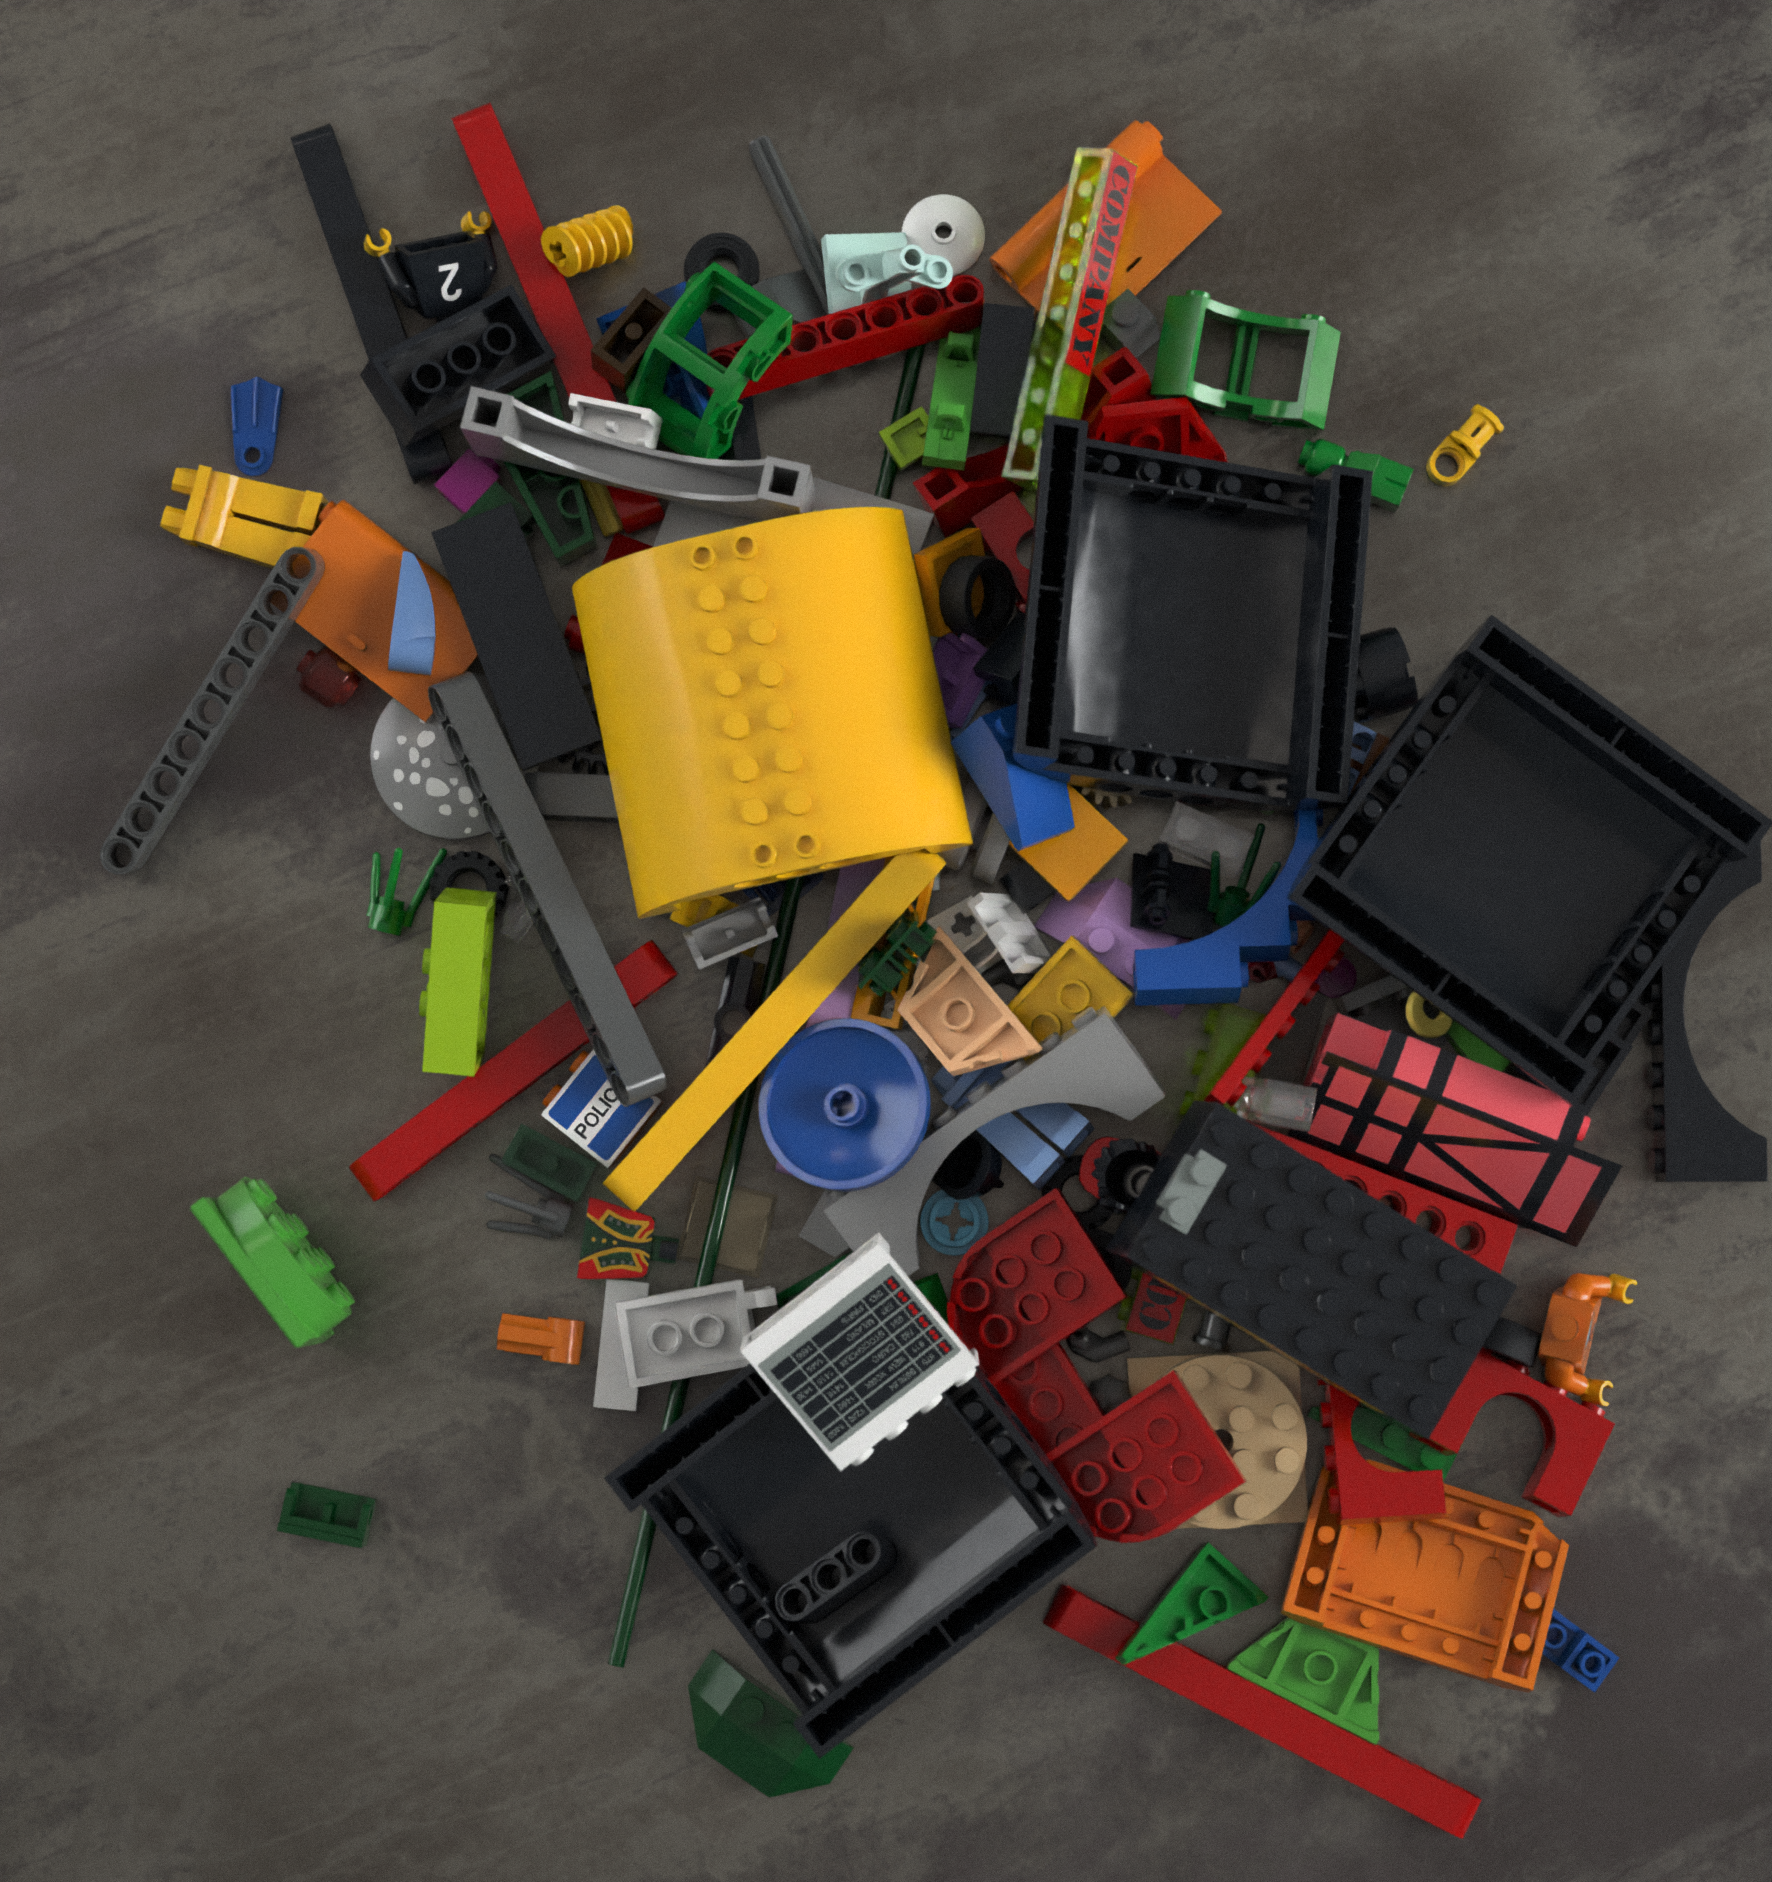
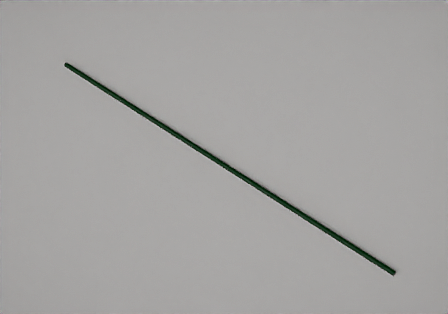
[608,314,930,1668]

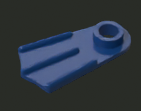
[230,376,284,476]

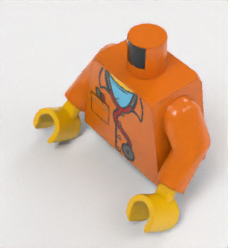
[1538,1273,1637,1406]

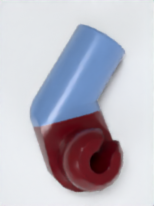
[1248,955,1303,983]

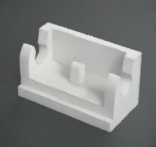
[568,393,663,450]

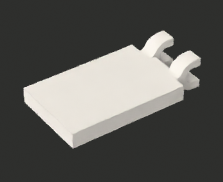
[614,1279,777,1389]

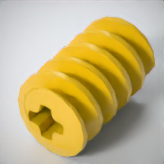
[541,205,633,277]

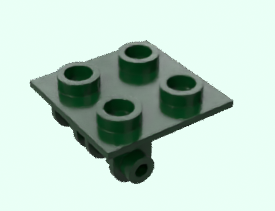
[857,910,937,997]

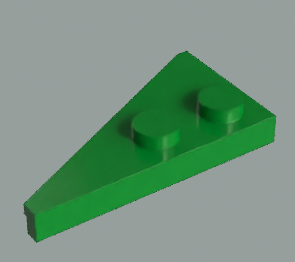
[1306,1407,1476,1482]
[1115,1542,1269,1665]

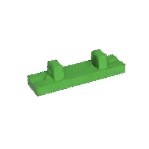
[922,323,982,470]

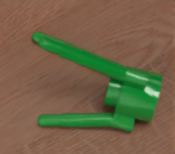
[366,848,447,936]

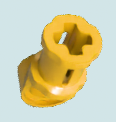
[1426,404,1504,487]

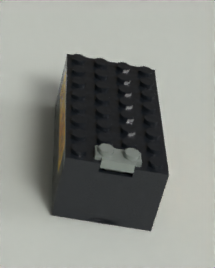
[1106,1101,1517,1439]

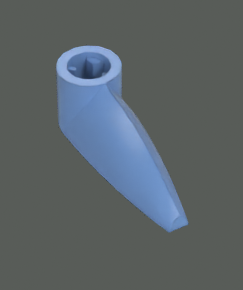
[388,551,436,676]

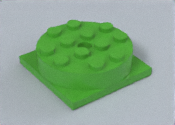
[191,1177,355,1348]

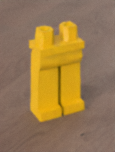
[160,464,328,569]

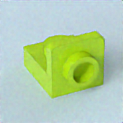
[878,406,929,471]

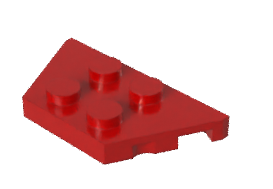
[1087,397,1228,463]

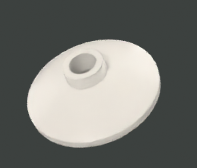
[902,194,985,276]

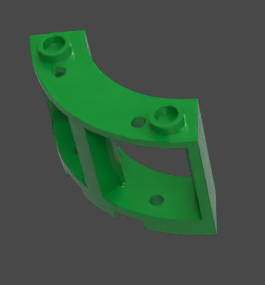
[626,261,793,459]
[1150,290,1341,430]

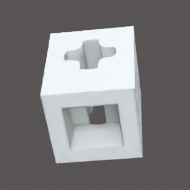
[927,895,984,950]

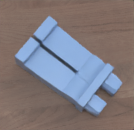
[931,1060,1095,1191]

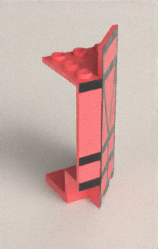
[1287,1013,1622,1247]

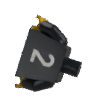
[363,211,498,323]

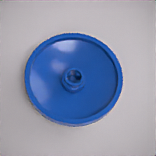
[759,1018,931,1192]

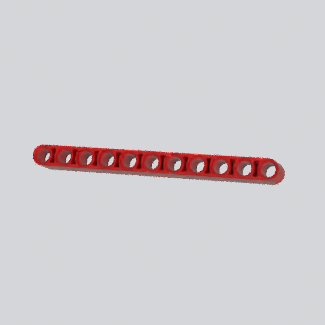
[451,102,665,535]
[1042,1584,1482,1839]

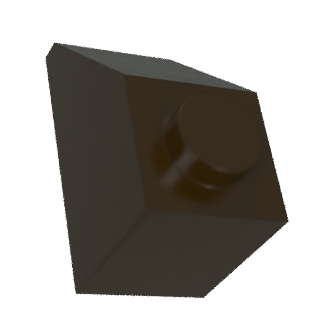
[590,287,672,393]

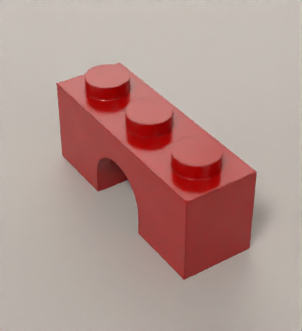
[970,491,1034,613]

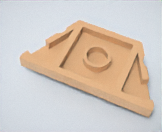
[898,926,1043,1076]

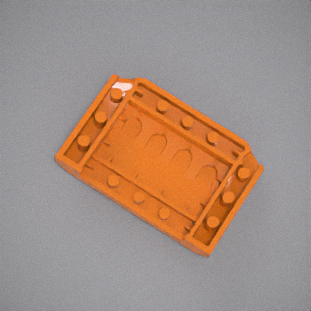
[1280,1459,1569,1693]

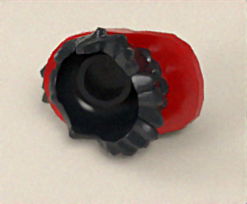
[1079,1136,1162,1215]

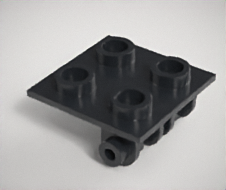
[1130,844,1213,940]

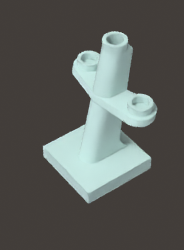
[821,232,953,314]

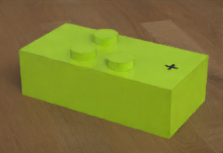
[419,887,497,1077]

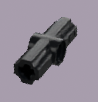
[705,956,766,1067]

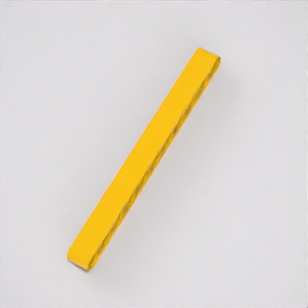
[602,849,947,1212]

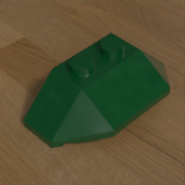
[688,1649,854,1798]

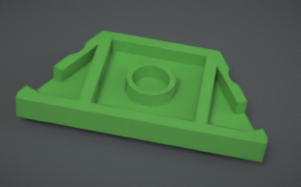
[1226,1617,1379,1745]

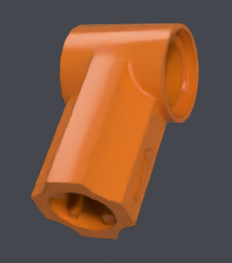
[497,1313,586,1365]

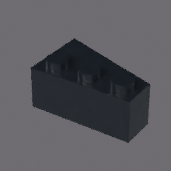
[970,303,1043,438]

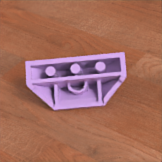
[1034,878,1191,1020]

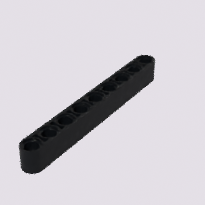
[290,123,453,485]

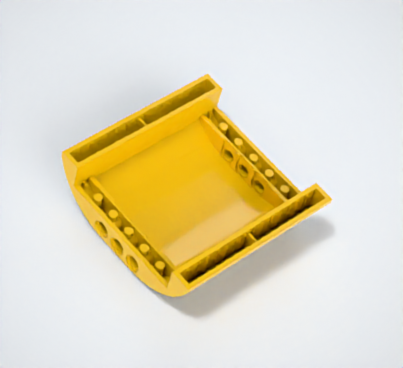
[572,507,974,919]

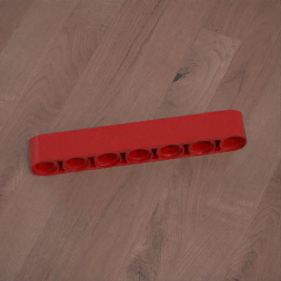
[706,275,985,400]

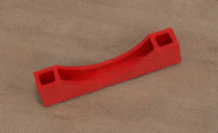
[913,347,1157,538]

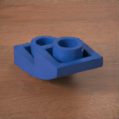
[1542,1609,1619,1693]

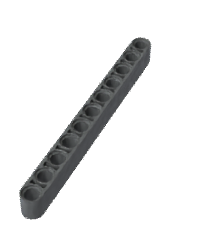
[428,671,667,1107]

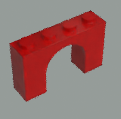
[1409,1347,1615,1518]
[1316,1377,1446,1525]

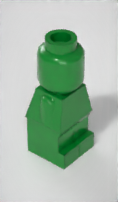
[1297,439,1414,513]

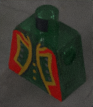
[577,1197,680,1279]

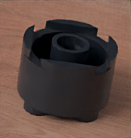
[1354,627,1418,724]

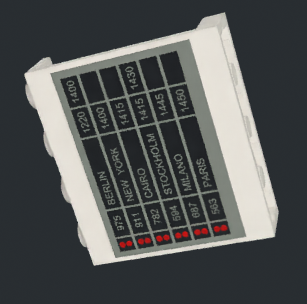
[740,1233,979,1471]

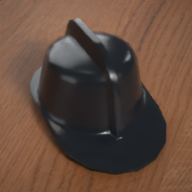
[931,1125,1004,1200]

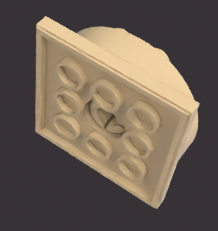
[1126,1350,1308,1529]

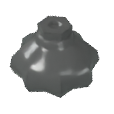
[1089,1373,1132,1415]

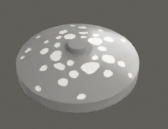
[370,671,541,840]

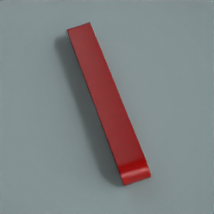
[349,940,678,1202]

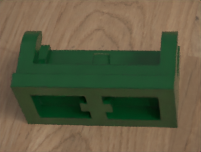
[277,1481,377,1548]

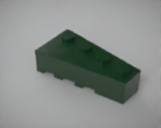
[503,371,598,567]

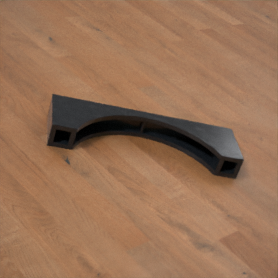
[1646,841,1768,1182]

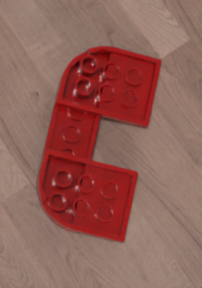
[947,1188,1247,1543]

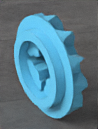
[920,1190,989,1256]

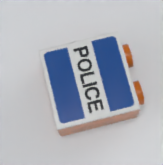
[541,1049,664,1169]

